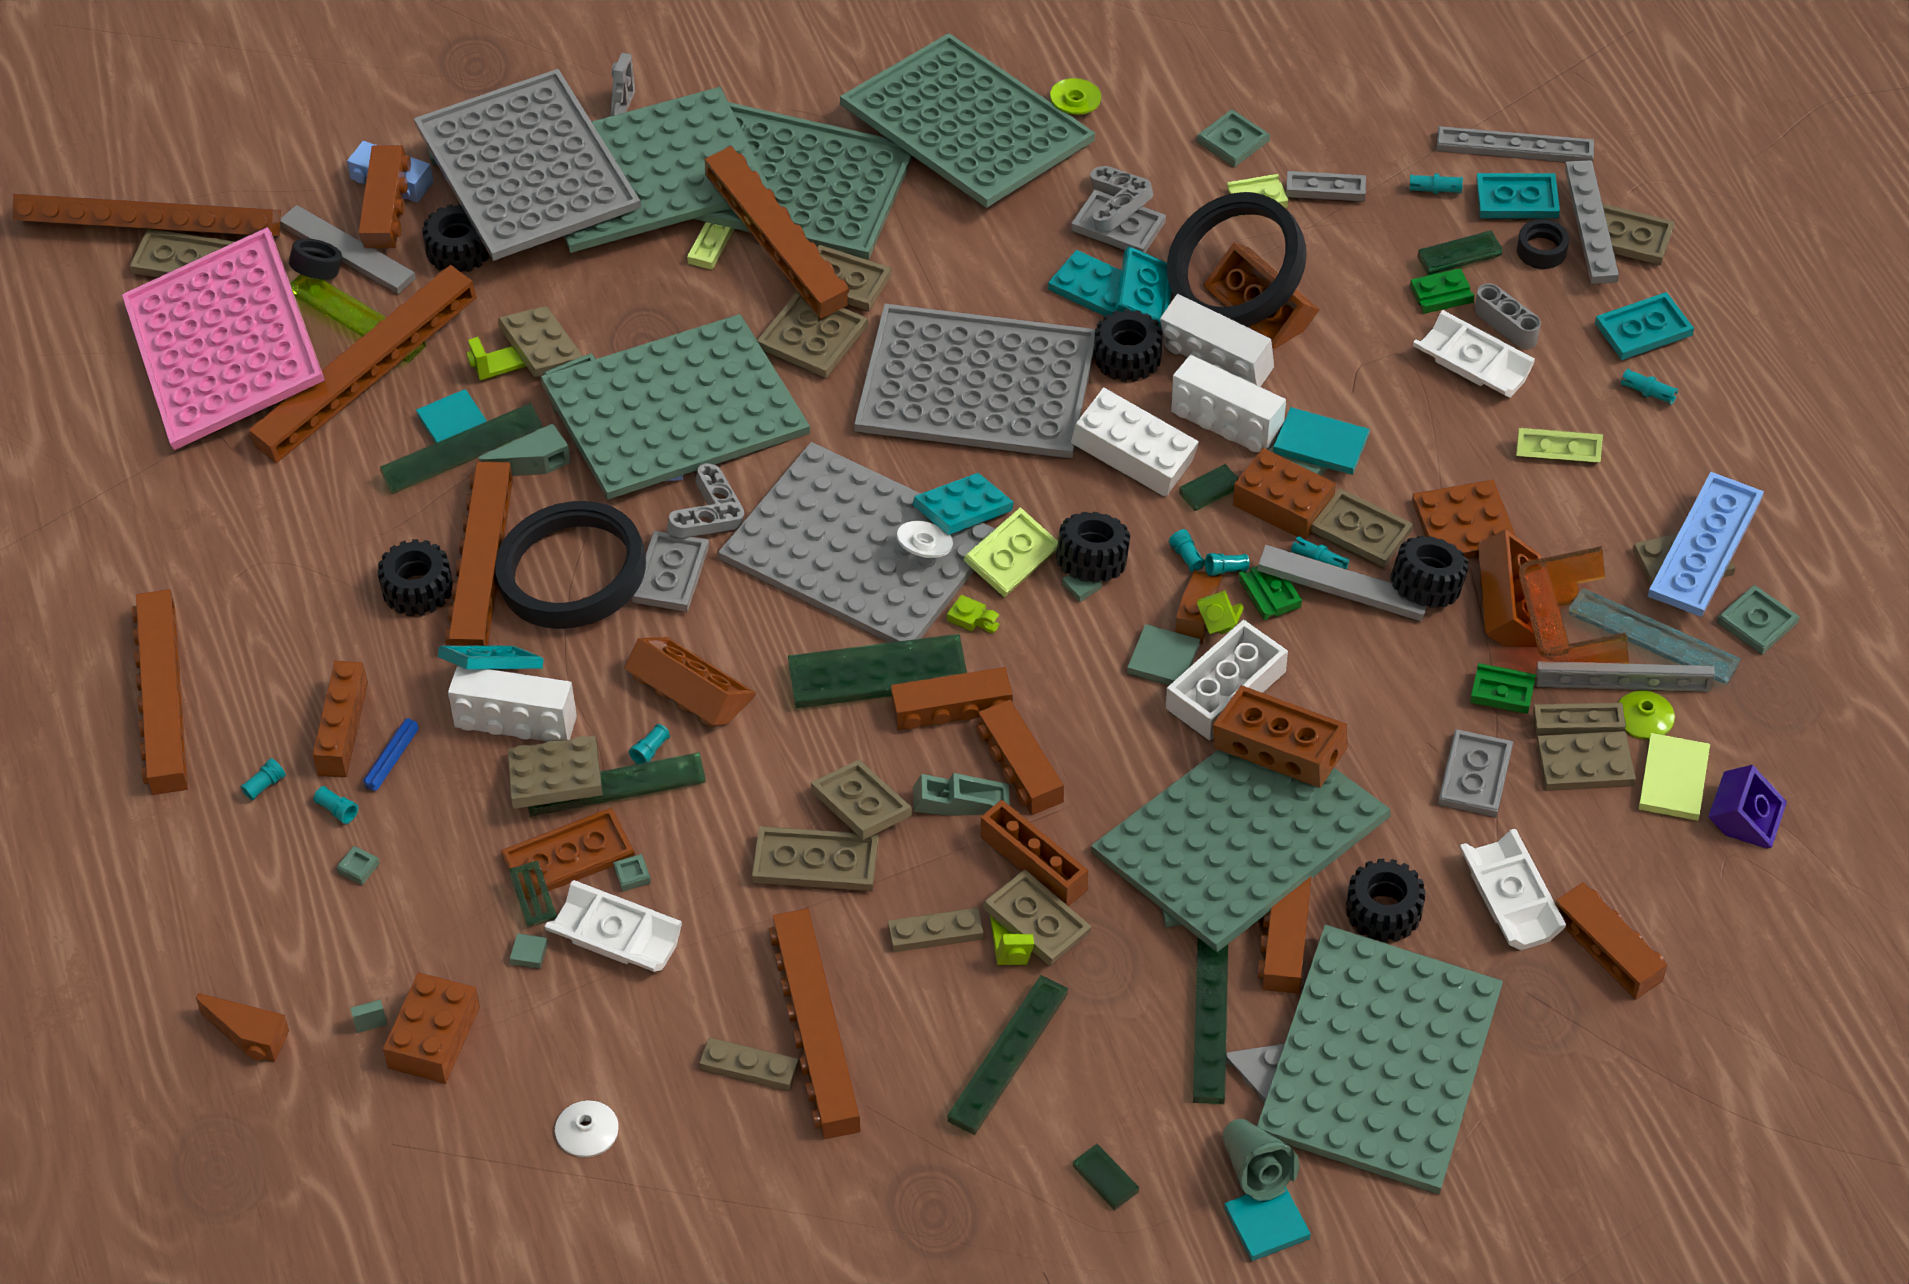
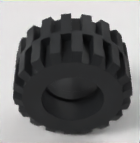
[422,204,489,273]
[1094,309,1163,382]
[1056,512,1130,583]
[1390,536,1469,608]
[378,539,453,616]
[1346,858,1425,943]

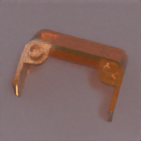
[1519,546,1629,664]

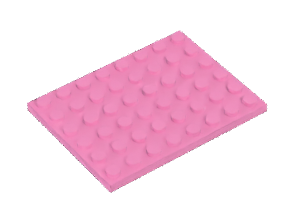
[122,227,325,450]

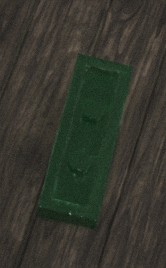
[1417,230,1502,275]

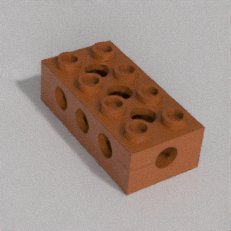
[1213,685,1348,788]

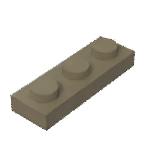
[1533,703,1626,735]
[888,908,984,952]
[699,1038,799,1091]

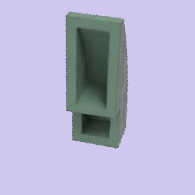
[913,773,1010,816]

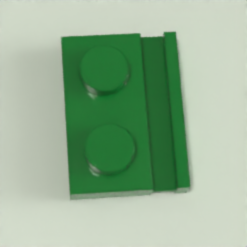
[1410,268,1475,314]
[1239,566,1302,621]
[1470,663,1536,714]

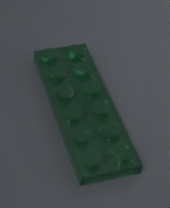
[788,634,967,709]

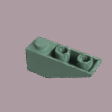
[478,424,571,476]

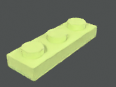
[687,222,734,270]
[1516,428,1603,462]

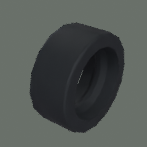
[1517,219,1569,269]
[289,239,342,280]

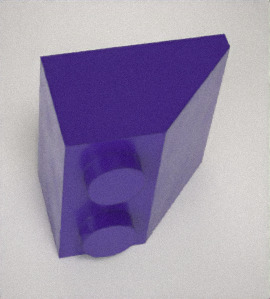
[1708,764,1787,849]

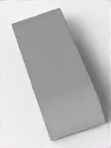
[1475,283,1541,349]

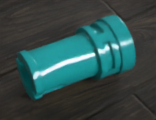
[1168,529,1205,572]
[1205,553,1250,576]
[628,724,671,766]
[240,758,286,801]
[313,786,359,824]

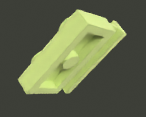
[1227,174,1288,216]

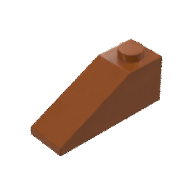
[1175,570,1222,645]
[196,993,289,1062]

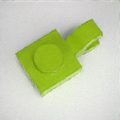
[947,595,1000,633]

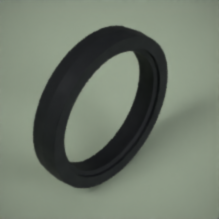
[1167,192,1307,327]
[495,501,646,629]

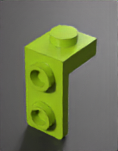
[466,337,526,380]
[1197,590,1244,634]
[990,915,1034,965]

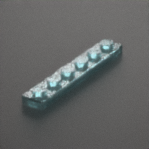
[1569,588,1741,685]

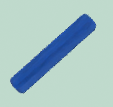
[363,718,419,791]

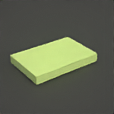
[963,507,1058,598]
[1638,733,1710,821]

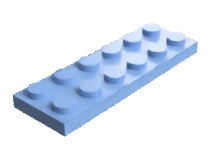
[1648,472,1764,617]

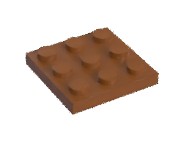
[1412,479,1516,559]

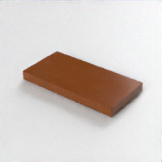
[500,807,635,901]

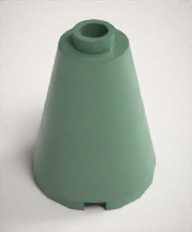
[1222,1119,1300,1201]

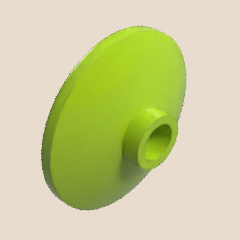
[1050,78,1101,115]
[1618,691,1675,740]

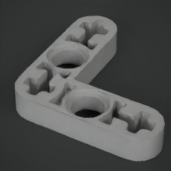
[1090,166,1153,231]
[666,463,745,538]

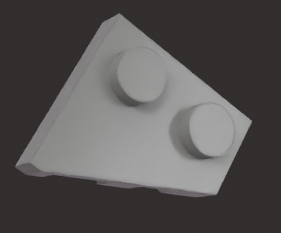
[610,53,636,116]
[1225,1044,1285,1104]

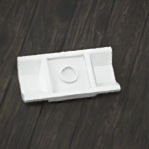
[1413,310,1535,398]
[1460,829,1566,950]
[544,880,682,972]

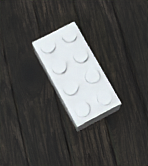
[1160,294,1274,387]
[1171,355,1286,453]
[1071,388,1199,497]
[1166,619,1288,741]
[448,665,577,742]

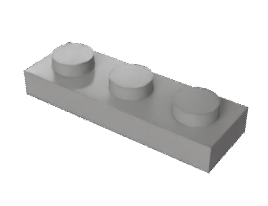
[1286,171,1366,202]

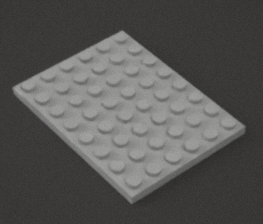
[414,69,641,261]
[854,304,1095,459]
[718,442,995,653]

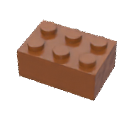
[1233,448,1336,540]
[383,972,480,1084]

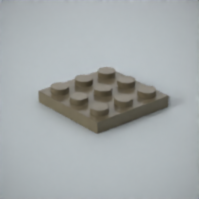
[757,291,868,378]
[508,736,603,809]

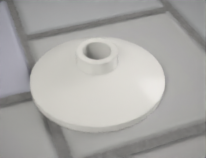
[897,521,953,558]
[555,1100,619,1158]

